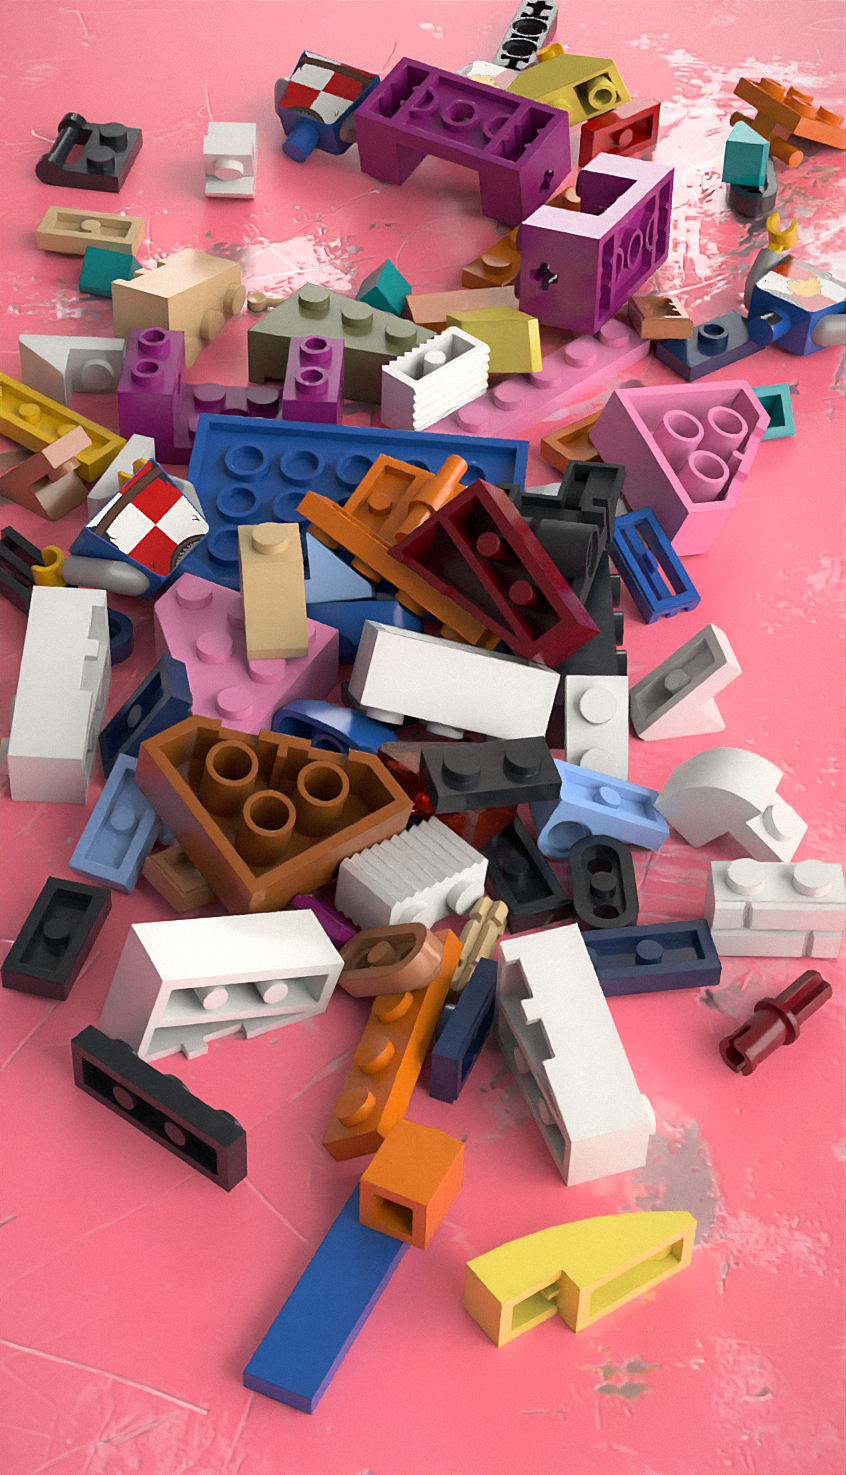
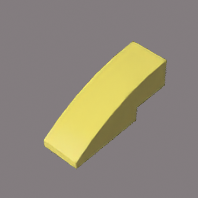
[463,1211,697,1348]

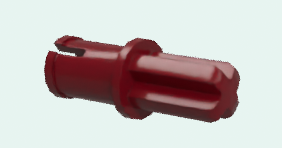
[719,970,833,1076]

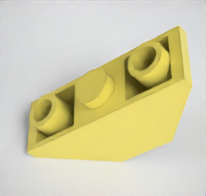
[505,53,632,128]

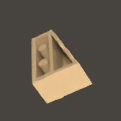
[111,248,246,369]

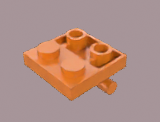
[729,76,846,168]
[337,453,468,555]

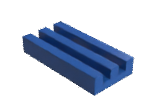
[604,506,701,625]

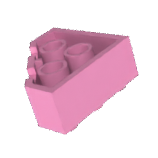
[589,380,771,556]
[154,572,339,735]

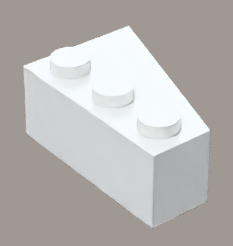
[0,586,112,805]
[98,909,344,1063]

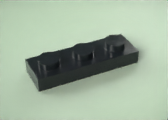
[71,1024,247,1193]

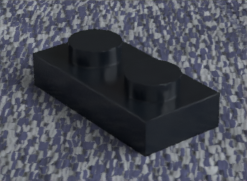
[418,736,563,814]
[0,876,112,1002]

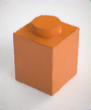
[359,1116,465,1251]

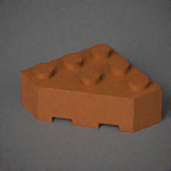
[134,714,414,916]

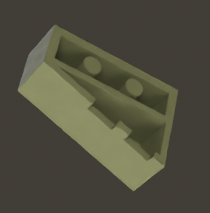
[247,282,437,405]

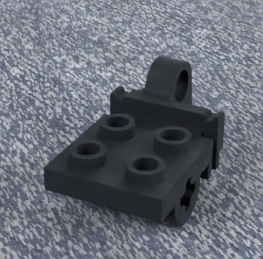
[496,460,626,606]

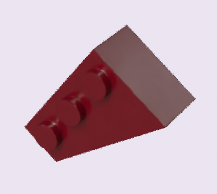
[386,478,601,668]

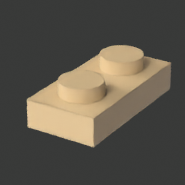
[36,206,146,257]

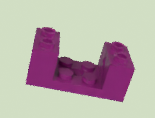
[353,56,571,227]
[514,152,675,335]
[117,327,345,465]

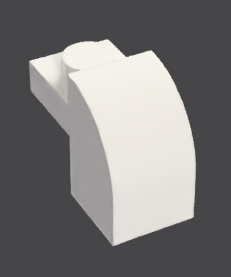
[203,122,258,198]
[653,747,808,862]

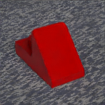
[578,97,661,168]

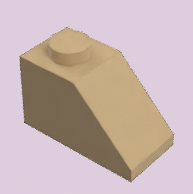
[238,522,308,660]

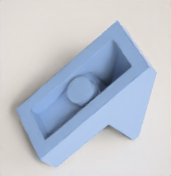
[304,532,377,604]

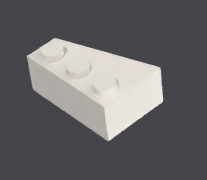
[493,923,656,1187]

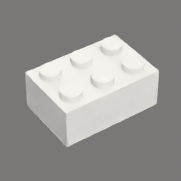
[348,619,560,742]

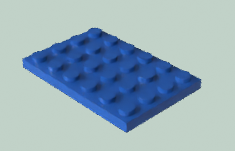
[165,413,529,621]

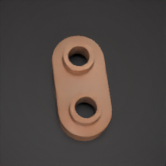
[337,922,444,998]

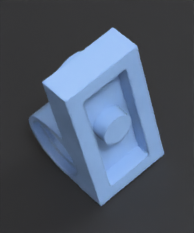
[68,753,175,894]
[528,758,670,861]

